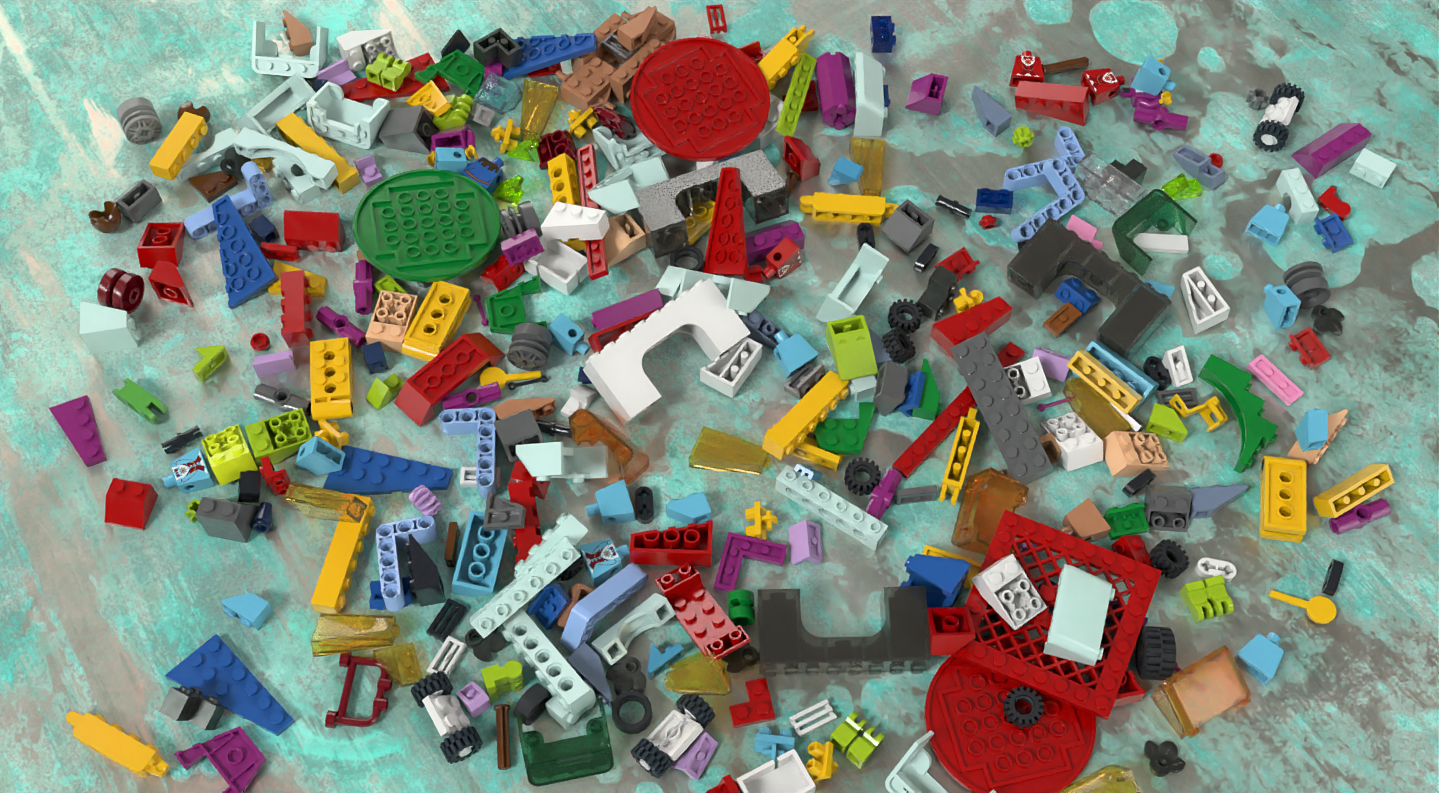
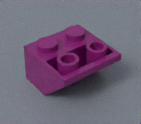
[905,73,948,116]

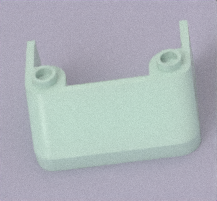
[252,21,329,78]
[852,51,887,136]
[235,72,316,136]
[587,156,671,216]
[816,243,889,323]
[678,269,771,316]
[516,442,608,483]
[885,731,997,793]

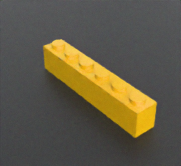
[275,112,360,194]
[762,370,849,461]
[310,494,376,615]

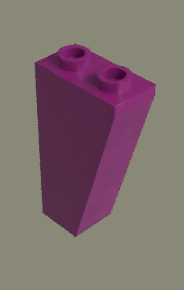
[590,288,665,331]

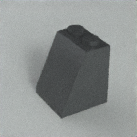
[379,105,440,155]
[195,497,260,543]

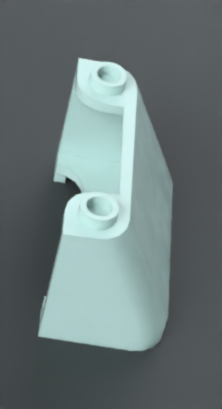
[306,82,390,149]
[592,125,667,170]
[1043,564,1115,666]

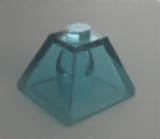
[473,72,524,114]

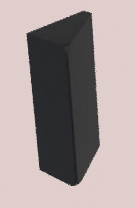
[441,29,470,58]

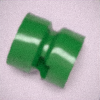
[728,589,755,627]

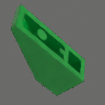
[912,359,942,421]

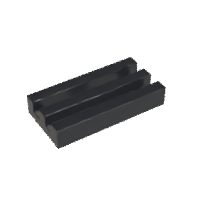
[426,598,467,643]

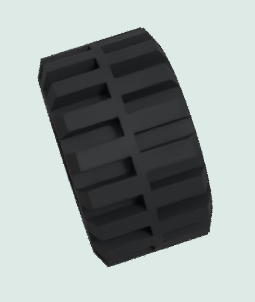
[1135,626,1176,681]

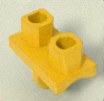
[567,107,598,139]
[491,118,521,154]
[953,287,984,313]
[314,419,349,450]
[745,501,778,541]
[806,741,839,785]

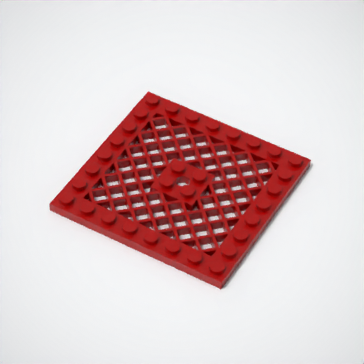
[952,509,1162,720]

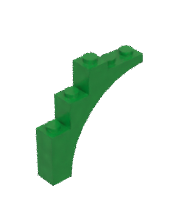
[1198,354,1279,474]

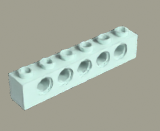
[775,465,888,551]
[470,536,581,638]
[502,608,595,716]

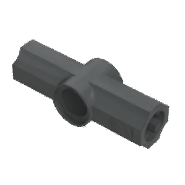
[253,383,311,417]

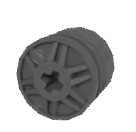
[499,200,542,239]
[1283,261,1331,309]
[507,323,553,371]

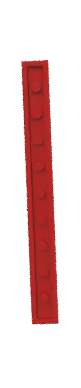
[576,143,609,281]
[892,341,1025,479]

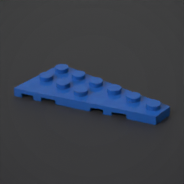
[503,33,597,80]
[212,195,279,310]
[320,445,453,498]
[165,634,295,736]

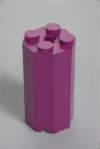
[814,52,856,130]

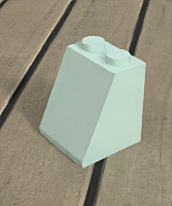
[80,302,141,354]

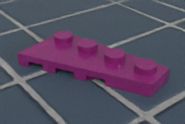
[49,395,107,467]

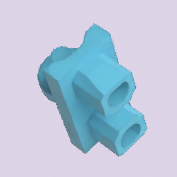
[754,727,795,762]

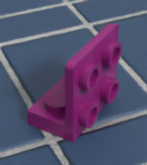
[501,228,544,266]

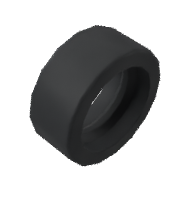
[670,245,704,272]
[513,683,552,726]
[612,690,652,734]

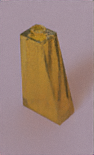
[520,79,559,143]
[849,137,885,197]
[1062,377,1132,440]
[689,426,771,474]
[283,482,368,523]
[311,613,400,657]

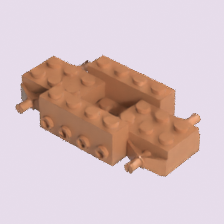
[555,6,676,116]

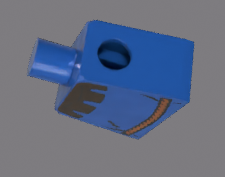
[461,157,504,195]

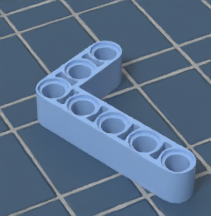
[1002,126,1087,192]
[1011,157,1085,243]
[184,161,273,239]
[439,407,497,498]
[376,515,438,612]
[560,563,649,653]

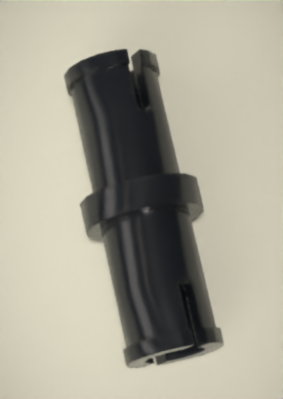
[935,195,972,220]
[535,419,574,438]
[161,425,203,455]

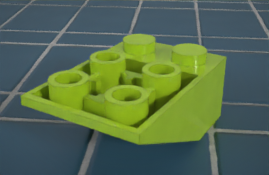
[825,315,878,382]
[244,408,313,468]

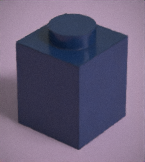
[248,214,280,243]
[362,341,389,374]

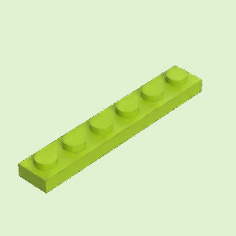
[775,51,817,137]

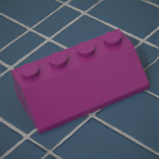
[1291,123,1372,179]
[745,219,805,266]

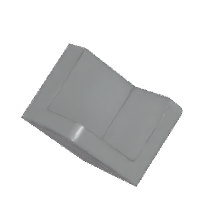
[468,102,496,127]

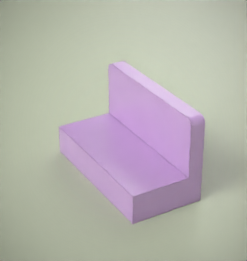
[316,58,357,87]
[1032,346,1072,382]
[253,350,296,377]
[789,520,823,565]
[670,731,719,780]

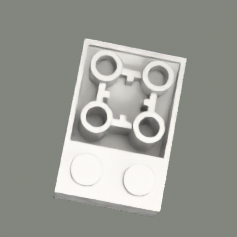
[336,29,397,73]
[1003,356,1052,405]
[1040,412,1103,472]
[971,554,1047,630]

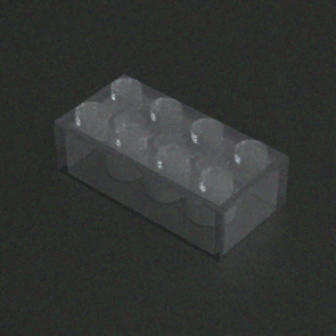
[1074,151,1148,224]

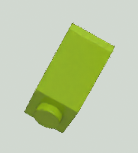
[1144,403,1188,444]

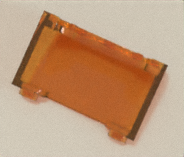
[568,409,650,487]
[951,467,1029,555]
[1150,645,1252,740]

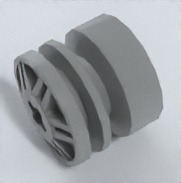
[117,97,163,145]

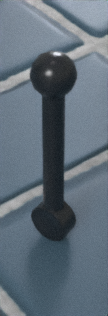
[508,375,547,390]

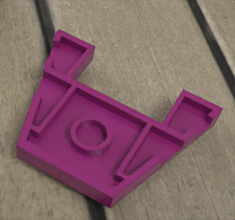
[174,726,267,793]

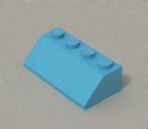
[1070,340,1160,414]
[451,510,508,597]

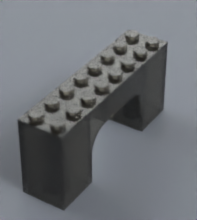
[631,149,789,259]
[1007,217,1172,362]
[756,586,931,677]

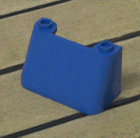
[898,554,971,617]

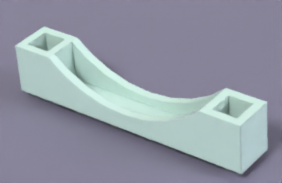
[232,127,338,190]

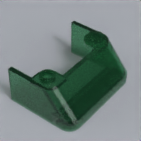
[1112,189,1198,276]
[517,697,614,787]

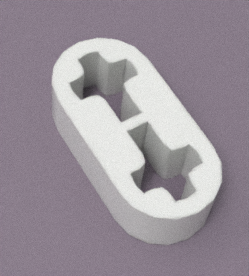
[1195,558,1237,583]

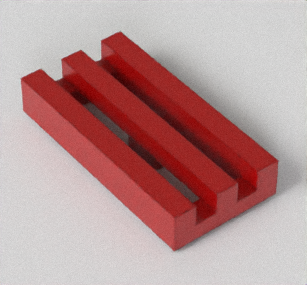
[706,4,727,34]
[260,242,301,263]

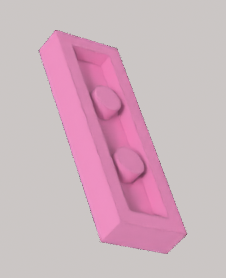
[1247,354,1304,407]

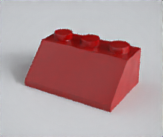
[283,210,346,253]

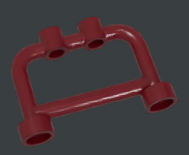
[325,650,393,729]

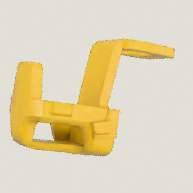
[1169,394,1228,433]

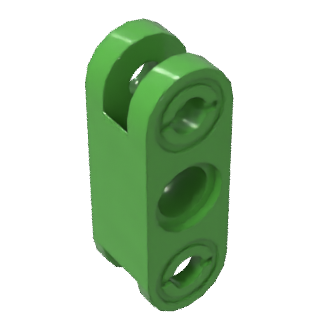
[112,378,168,424]

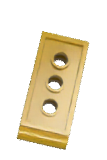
[401,281,472,362]
[310,337,355,422]
[1259,455,1306,543]

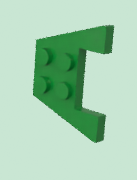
[415,49,485,109]
[486,275,547,335]
[813,402,876,455]

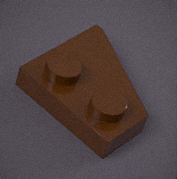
[188,171,238,203]

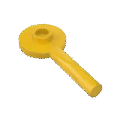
[480,367,541,390]
[1268,589,1336,624]

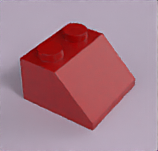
[783,135,821,183]
[148,260,194,308]
[105,478,158,531]
[925,607,975,655]

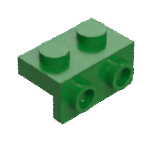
[1103,503,1150,541]

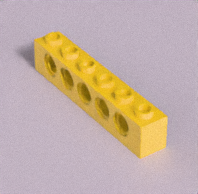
[547,153,586,252]

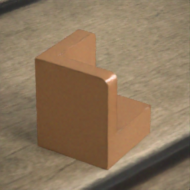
[1038,433,1062,463]

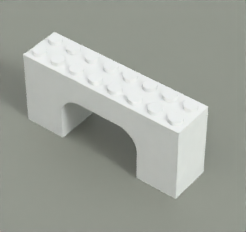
[583,278,750,426]

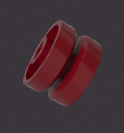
[97,268,145,314]

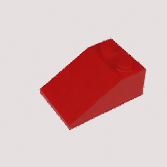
[137,222,186,269]

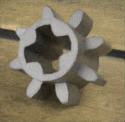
[1245,88,1269,110]

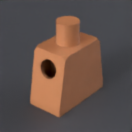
[1059,498,1111,542]

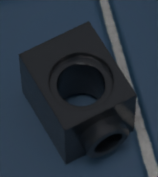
[238,470,261,503]

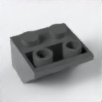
[113,179,162,224]
[881,199,935,253]
[873,361,908,417]
[493,408,545,463]
[1144,484,1192,532]

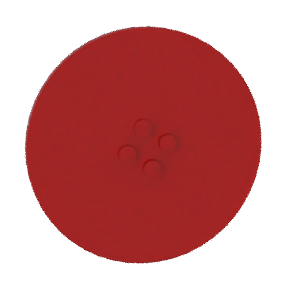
[630,37,770,162]
[924,638,1096,793]

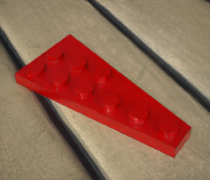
[341,52,450,103]
[703,167,748,276]

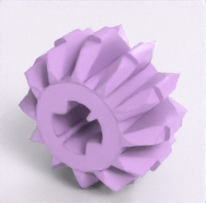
[409,485,442,517]

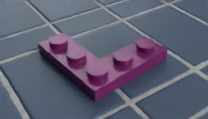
[714,532,787,593]

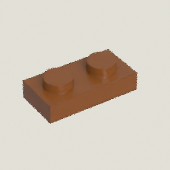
[1042,302,1082,338]

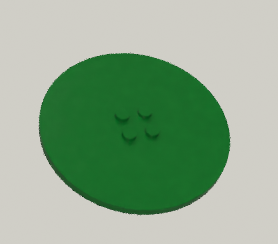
[353,169,501,282]

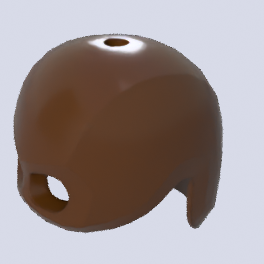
[177,100,211,123]
[88,201,121,233]

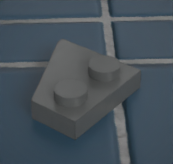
[483,492,526,531]

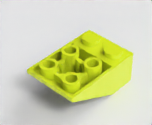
[201,424,258,486]

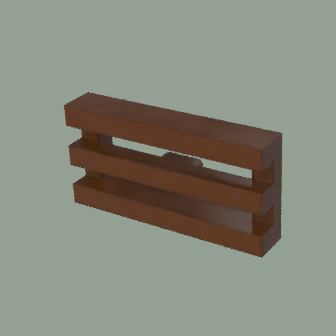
[444,522,460,567]

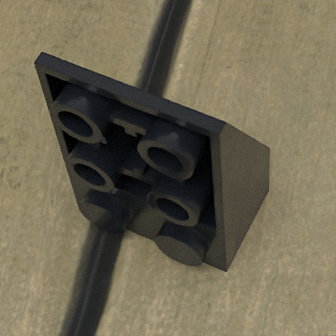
[406,534,445,607]

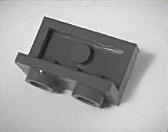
[783,362,826,400]

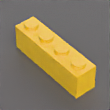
[757,37,801,91]
[149,112,208,181]
[1066,349,1143,415]
[1312,464,1395,518]

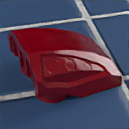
[593,106,636,140]
[533,129,577,170]

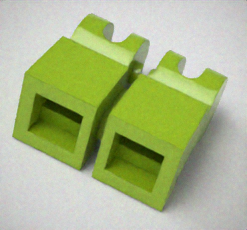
[365,52,411,92]
[433,94,474,131]
[1179,575,1234,623]
[481,660,525,703]
[829,711,886,769]

